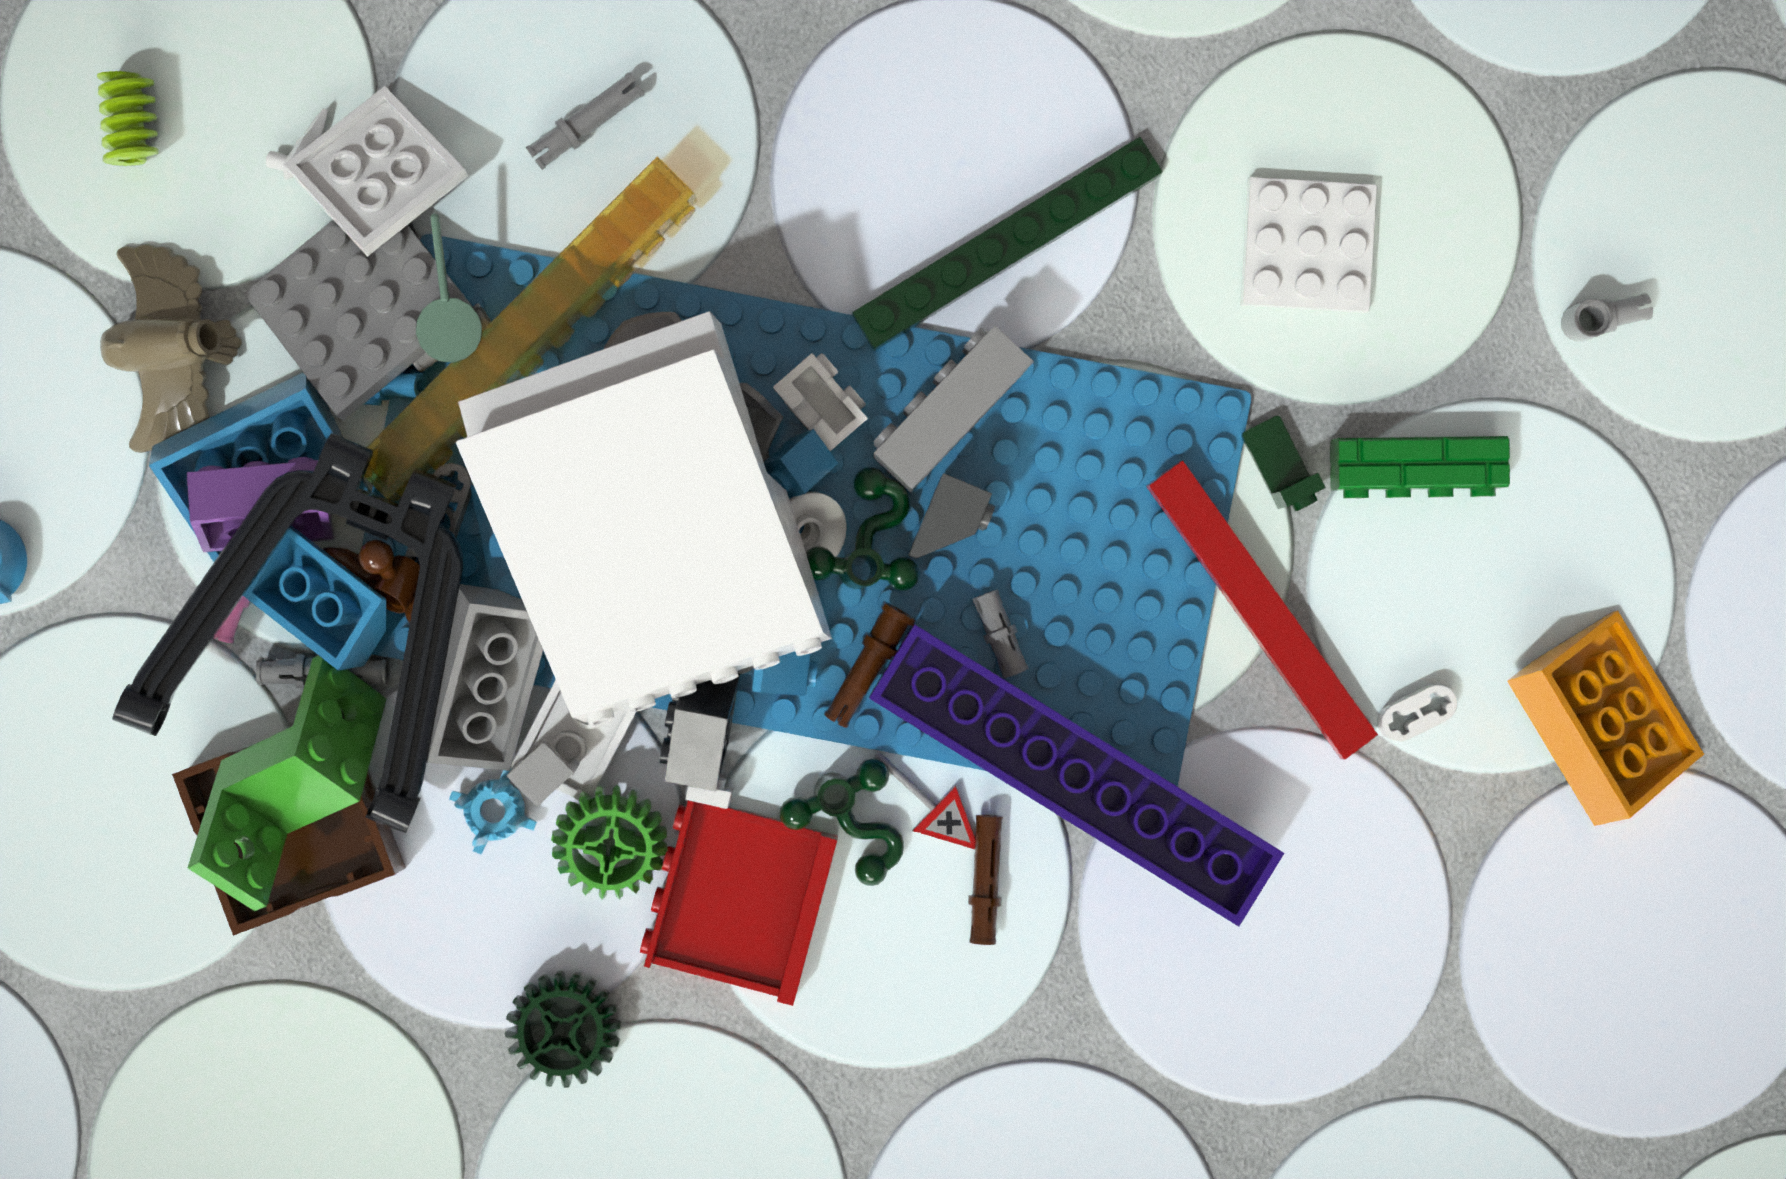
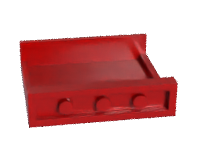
[640,800,838,1006]

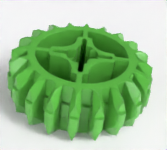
[551,785,667,900]

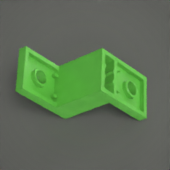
[187,655,387,911]

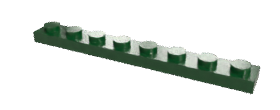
[852,137,1163,351]

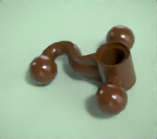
[323,540,420,623]

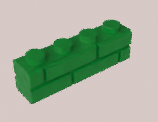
[1330,436,1510,499]

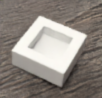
[685,778,734,809]

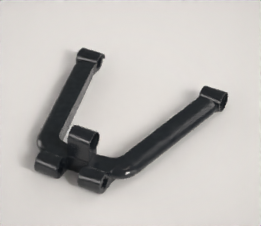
[112,433,463,833]

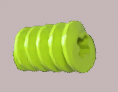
[97,71,159,166]

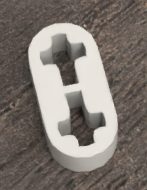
[1377,684,1458,742]

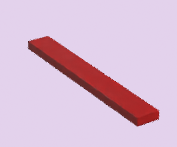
[1146,460,1378,760]

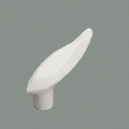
[266,108,328,180]

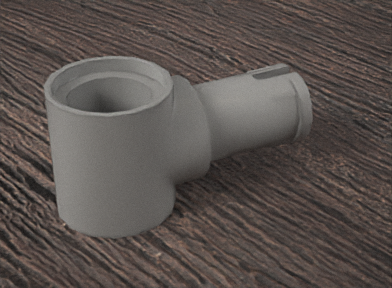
[1561,293,1653,342]

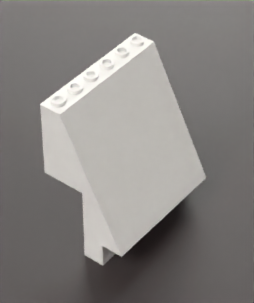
[456,311,832,726]

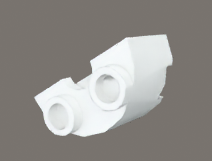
[773,353,868,451]

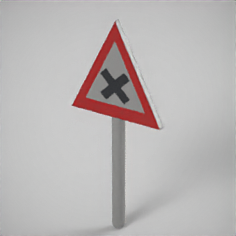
[874,752,975,850]

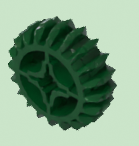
[505,971,622,1088]

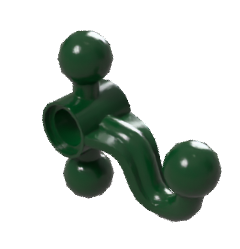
[806,467,920,591]
[779,759,904,886]

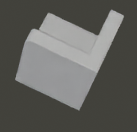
[507,741,580,807]

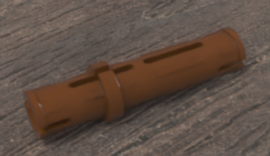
[968,814,1003,945]

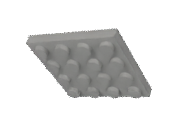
[243,220,476,421]

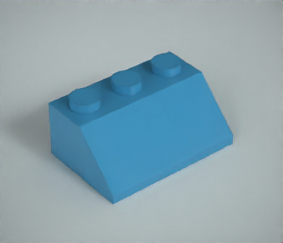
[243,526,386,670]

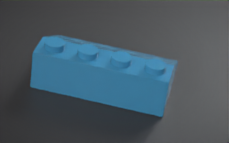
[149,372,370,562]

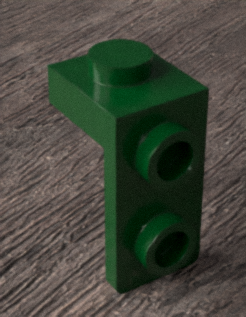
[1241,416,1326,512]

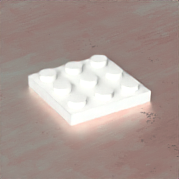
[284,86,468,257]
[1240,177,1377,314]

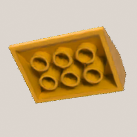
[1507,610,1704,826]

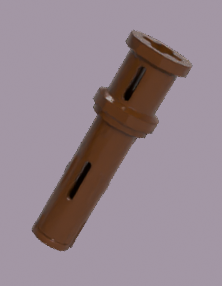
[824,601,916,728]

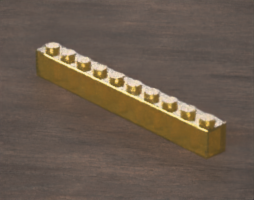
[364,156,697,501]

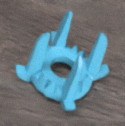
[449,769,537,855]

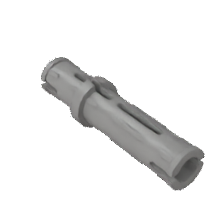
[525,72,645,170]
[255,654,390,688]

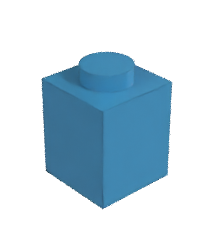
[764,429,838,499]

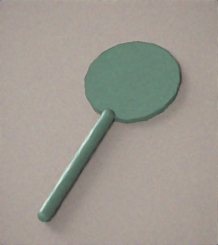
[416,213,482,363]

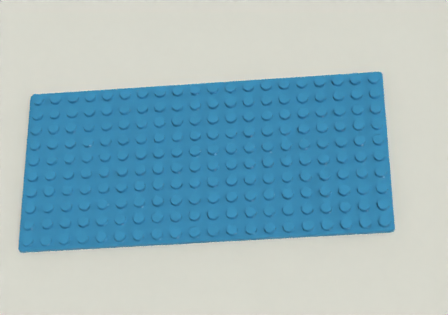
[362,234,1251,787]

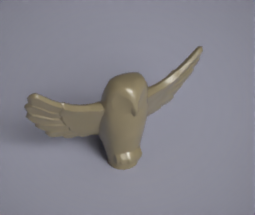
[100,244,242,453]

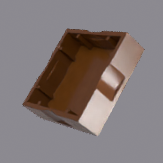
[172,711,406,936]

